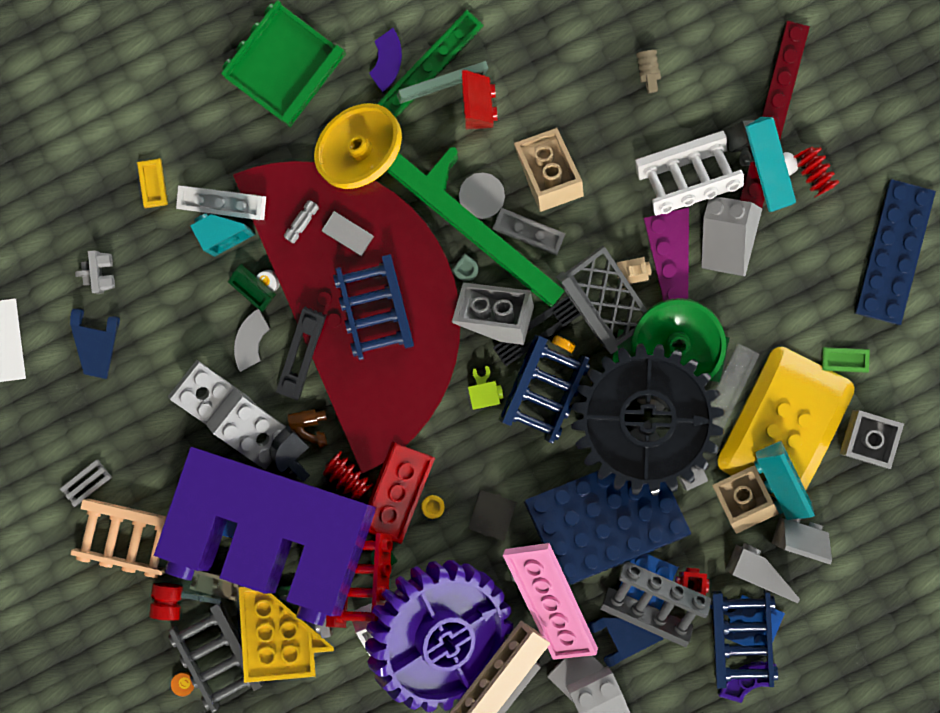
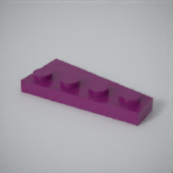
[643,207,689,301]

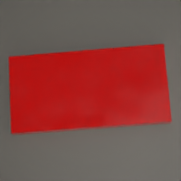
[368,441,435,544]

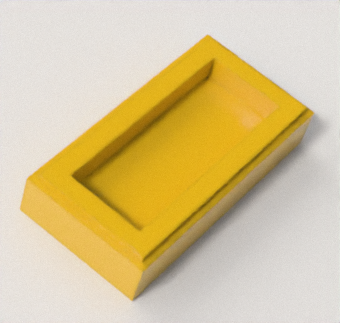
[137,159,168,208]

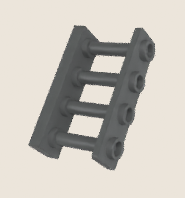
[600,561,712,647]
[168,601,265,713]

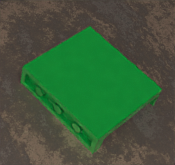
[221,0,346,128]

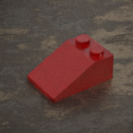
[462,70,498,130]

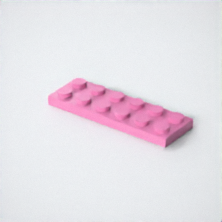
[503,543,598,660]

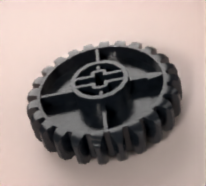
[571,343,725,496]

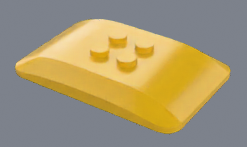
[717,347,855,498]

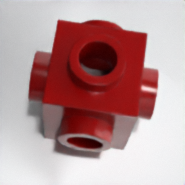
[674,568,709,596]

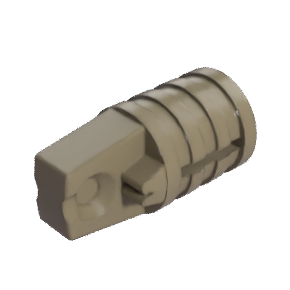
[636,50,661,94]

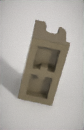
[190,570,241,601]

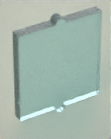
[181,591,222,604]

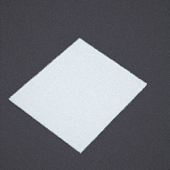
[0,299,26,382]

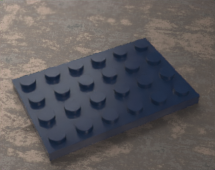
[524,471,691,586]

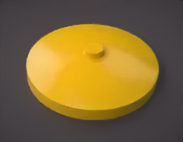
[314,103,402,189]

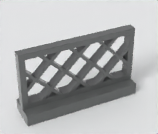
[555,245,647,354]

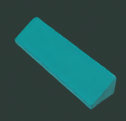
[745,117,796,212]

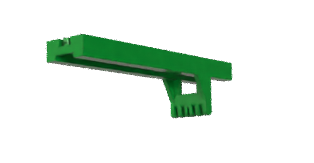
[387,147,566,307]

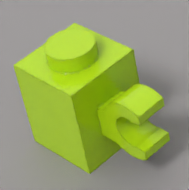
[468,366,504,410]

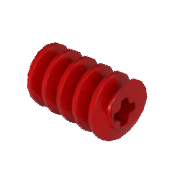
[793,146,839,198]
[323,451,373,500]

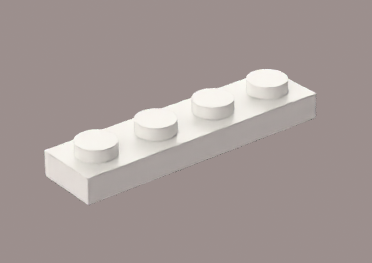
[176,186,266,220]

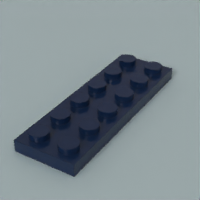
[854,179,936,325]

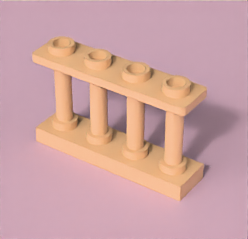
[70,498,167,578]

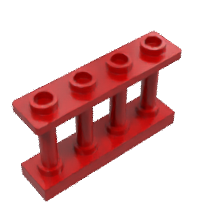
[326,533,393,628]

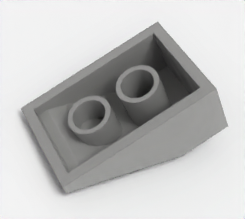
[702,197,762,276]
[452,283,534,345]
[772,517,832,565]
[725,543,800,603]
[566,666,630,713]

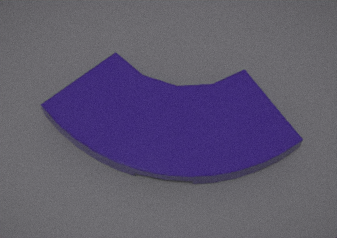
[369,28,402,93]
[718,661,777,703]

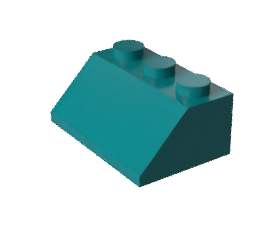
[190,213,255,257]
[754,441,815,520]

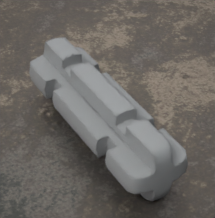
[284,200,319,243]

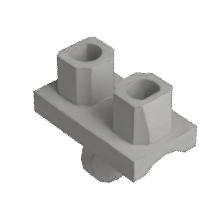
[75,250,115,294]

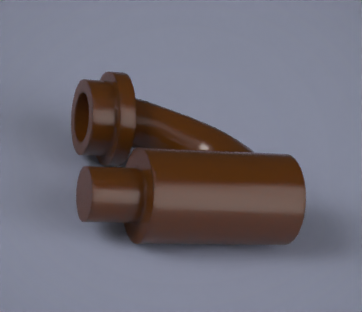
[288,409,327,448]

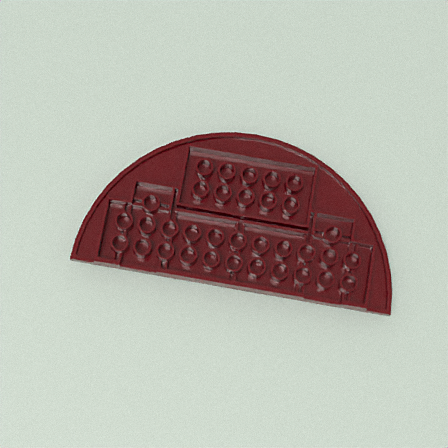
[233,161,460,474]

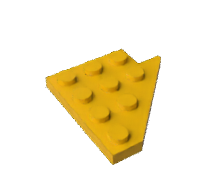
[239,587,334,683]

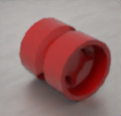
[149,583,183,620]

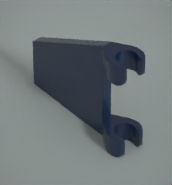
[70,308,120,379]
[588,617,664,667]

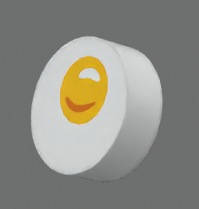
[257,270,280,292]

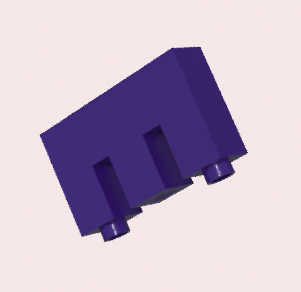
[153,447,377,626]

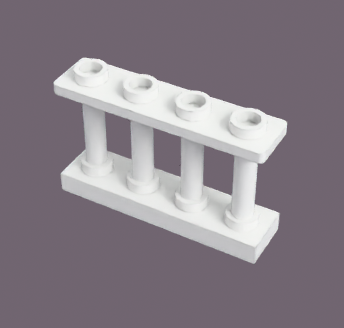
[635,131,744,216]

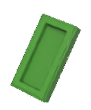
[821,347,870,373]

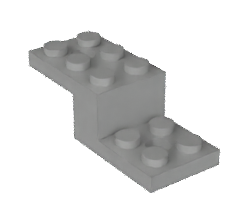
[168,360,286,470]

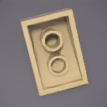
[514,128,584,212]

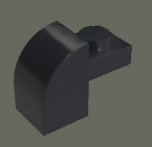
[270,425,310,482]

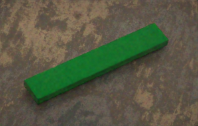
[377,10,484,119]

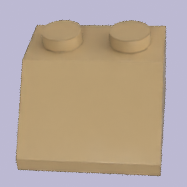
[712,465,779,534]

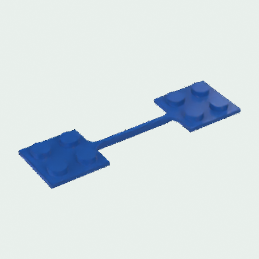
[618,553,785,646]

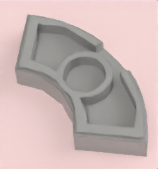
[234,309,271,372]

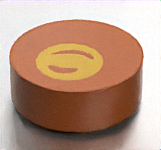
[171,672,195,696]

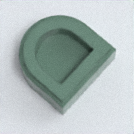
[451,254,478,282]

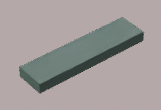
[396,61,488,103]

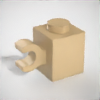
[616,257,651,286]

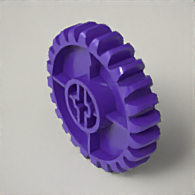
[365,560,513,712]

